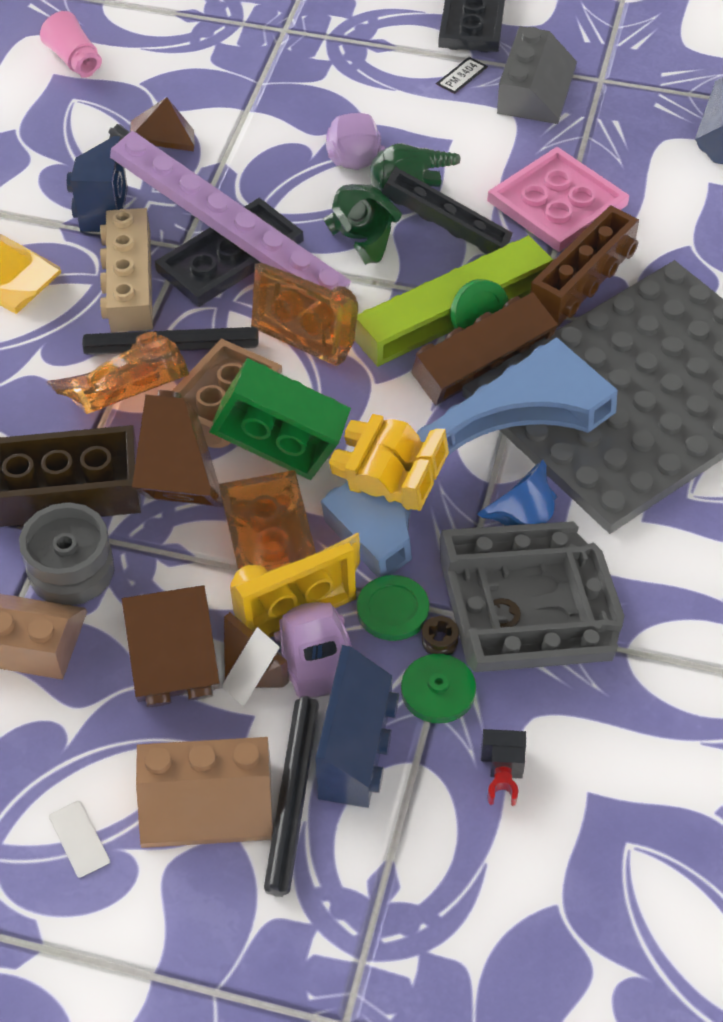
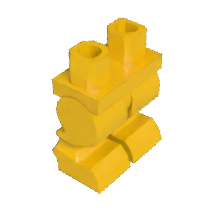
[329,414,449,511]

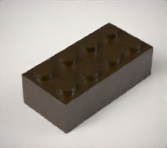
[0,425,141,527]

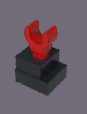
[481,729,526,806]

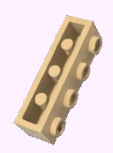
[100,208,153,333]

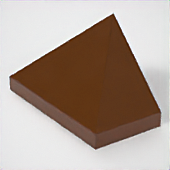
[130,97,195,152]
[224,612,289,688]

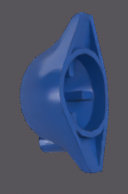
[477,460,558,526]

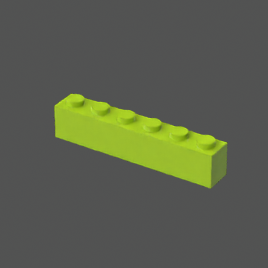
[354,235,553,367]

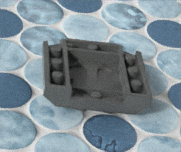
[439,521,624,673]

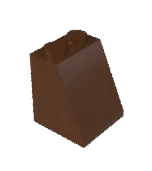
[132,390,224,507]
[121,585,221,707]

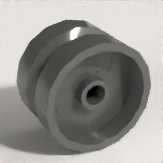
[19,503,115,605]

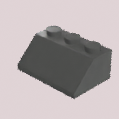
[497,26,577,124]

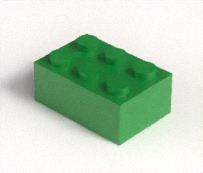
[209,358,351,480]

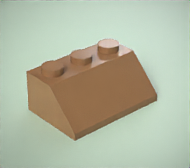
[0,594,87,680]
[136,737,273,848]

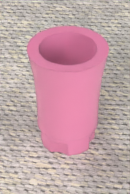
[40,11,102,78]

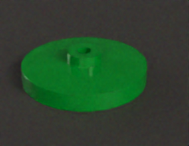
[451,279,509,330]
[357,575,429,641]
[401,654,476,724]

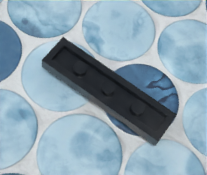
[381,167,513,254]

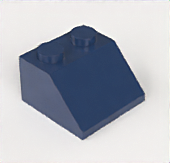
[66,136,128,232]

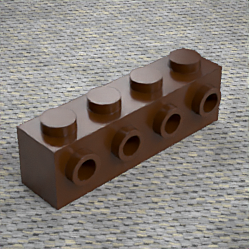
[530,205,639,327]
[411,292,558,406]

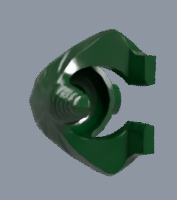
[370,143,461,198]
[323,184,402,265]

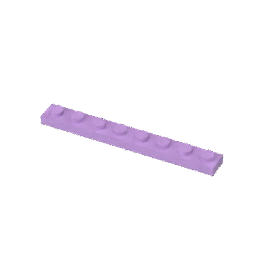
[110,130,351,309]

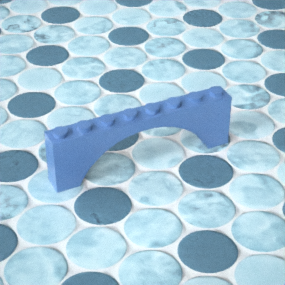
[321,337,618,577]

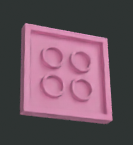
[487,147,629,252]

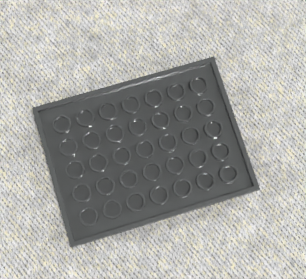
[462,260,723,534]

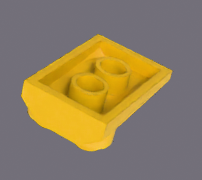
[0,234,61,314]
[230,533,360,638]

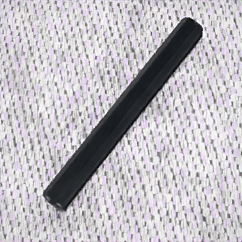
[82,327,259,355]
[264,696,319,897]

